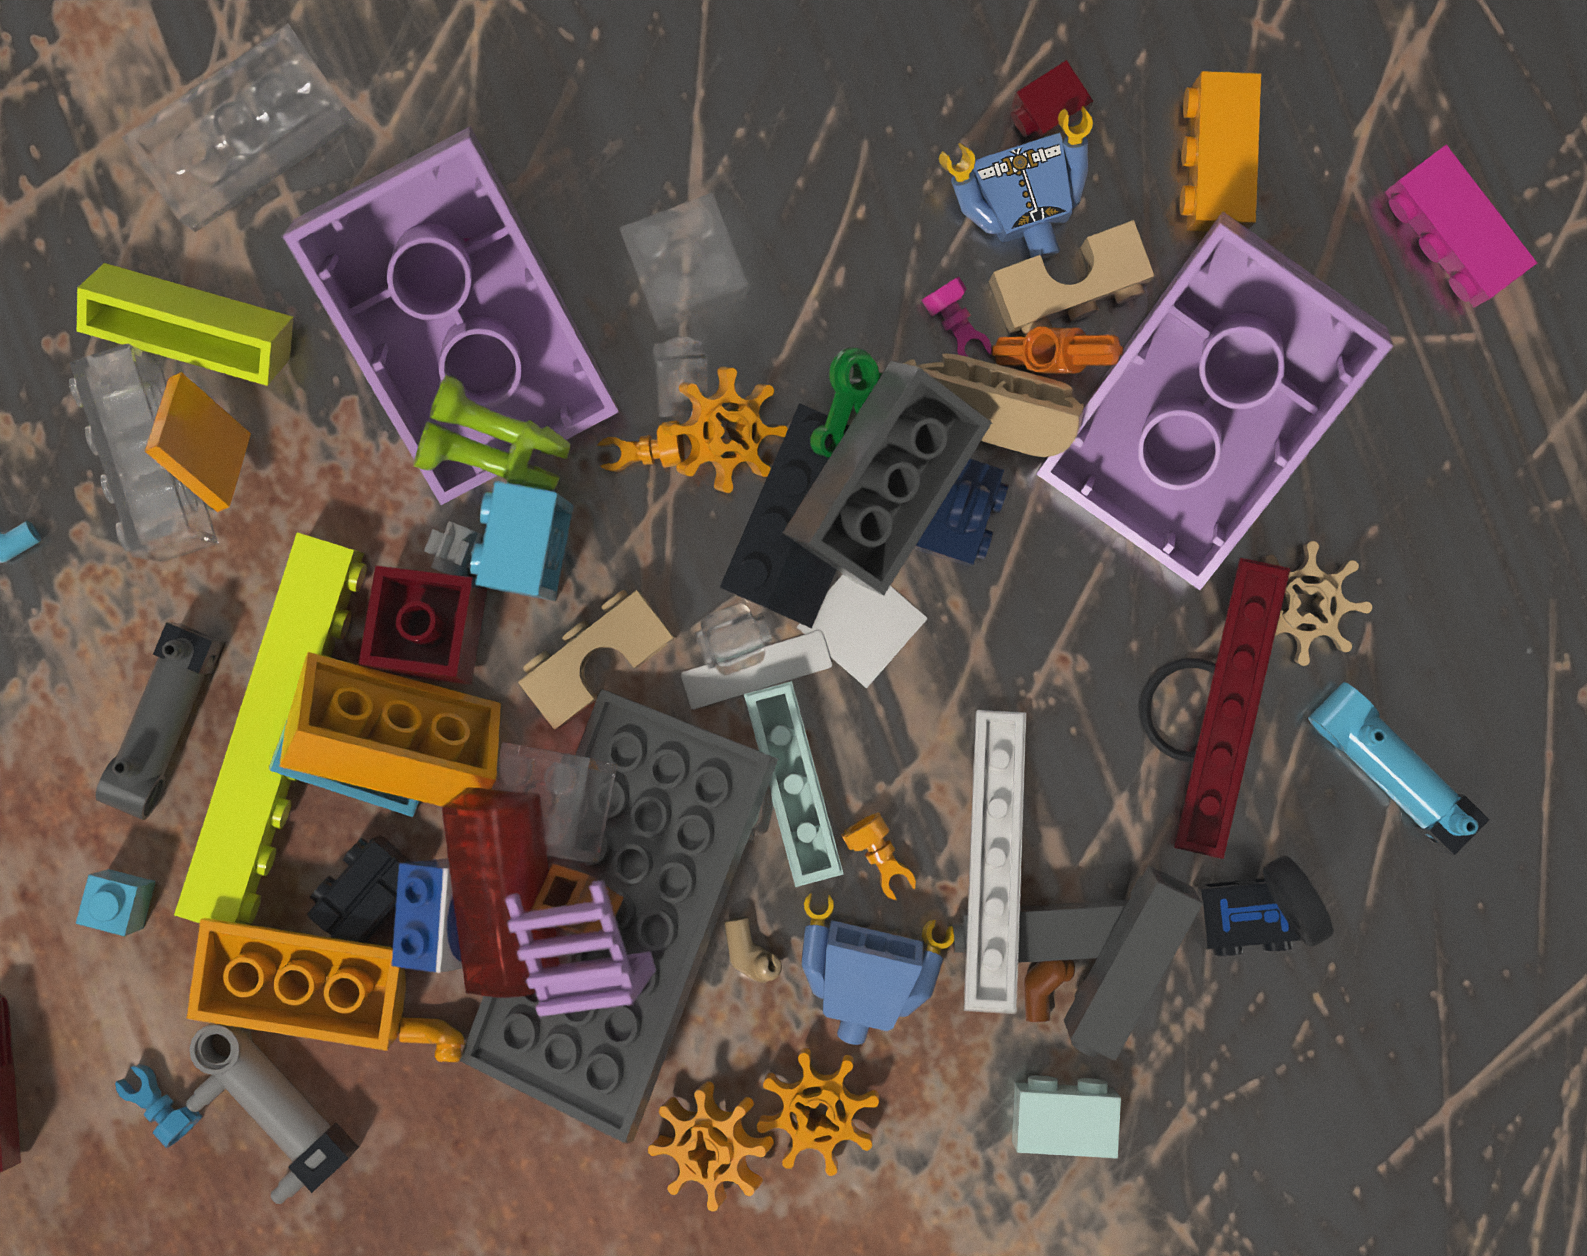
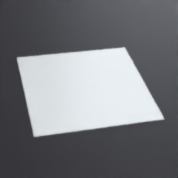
[797,574,928,688]

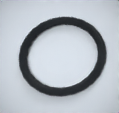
[1141,658,1215,762]

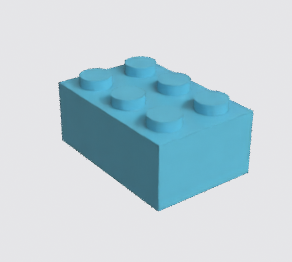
[470,481,574,601]

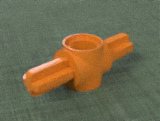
[991,326,1124,375]

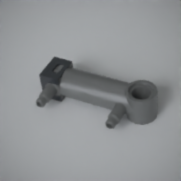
[95,622,226,820]

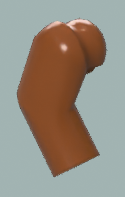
[1024,960,1075,1022]

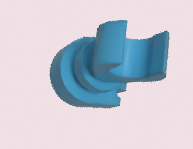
[115,1064,203,1148]

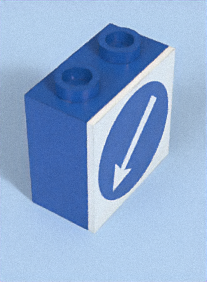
[392,858,500,973]

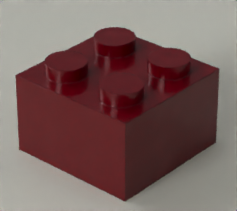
[359,565,487,685]

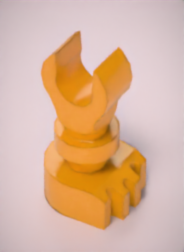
[597,420,685,472]
[841,812,916,900]

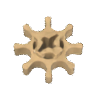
[1262,541,1372,666]

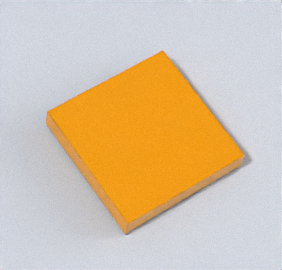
[144,372,251,512]

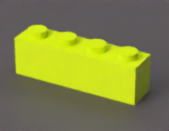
[77,263,293,386]

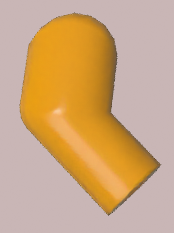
[399,1017,465,1063]

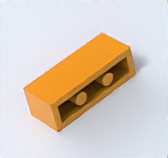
[1180,71,1261,231]

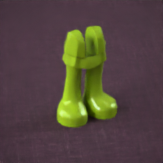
[413,375,570,491]

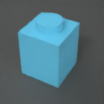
[76,869,156,936]

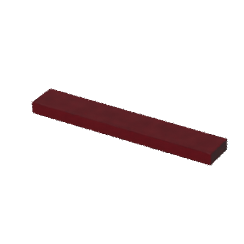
[1174,557,1290,859]

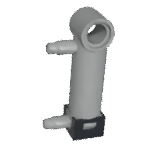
[186,1023,359,1204]

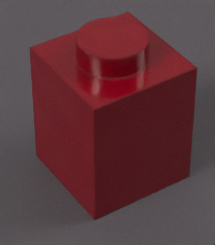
[1011,60,1094,141]

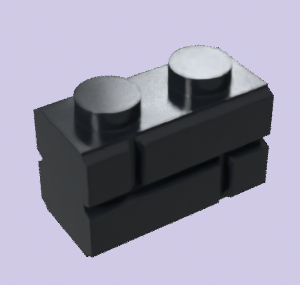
[307,835,412,943]

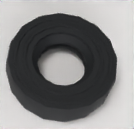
[1263,856,1334,947]

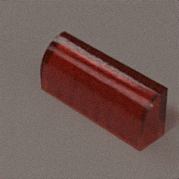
[441,787,559,998]

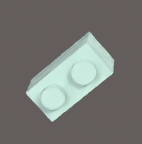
[1012,1075,1121,1158]

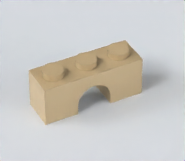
[989,220,1155,336]
[518,589,676,730]

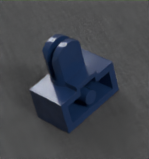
[914,459,1009,567]

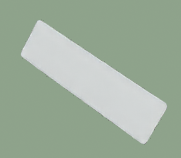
[681,630,832,709]

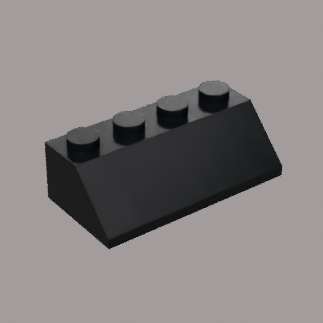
[720,403,850,629]

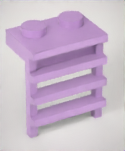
[505,880,656,1016]

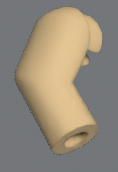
[724,917,782,983]

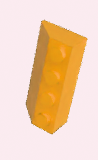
[279,652,501,815]
[186,918,406,1051]

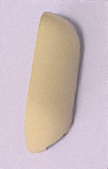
[904,354,1084,457]

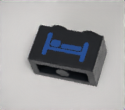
[1192,877,1301,956]

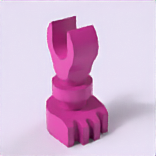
[921,276,991,357]

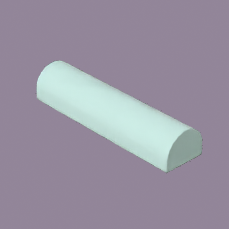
[744,681,844,887]

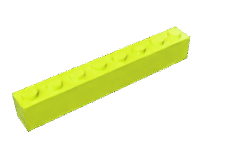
[174,532,367,924]

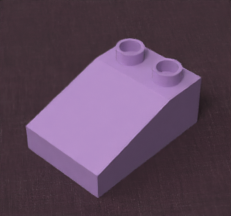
[283,126,618,505]
[1036,212,1393,590]

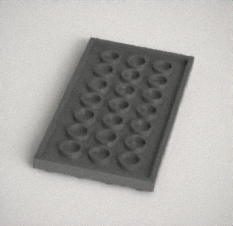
[460,689,778,1143]

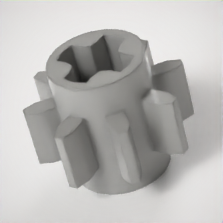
[424,521,483,577]

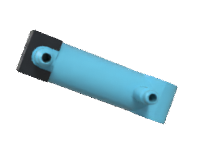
[1308,682,1490,855]

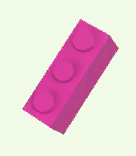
[1385,144,1537,307]

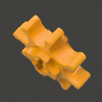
[662,366,788,493]
[757,1048,879,1176]
[648,1081,774,1211]

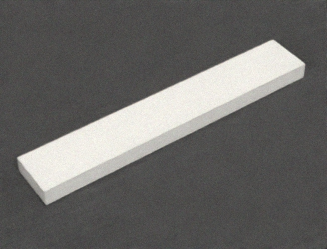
[964,710,1026,1014]

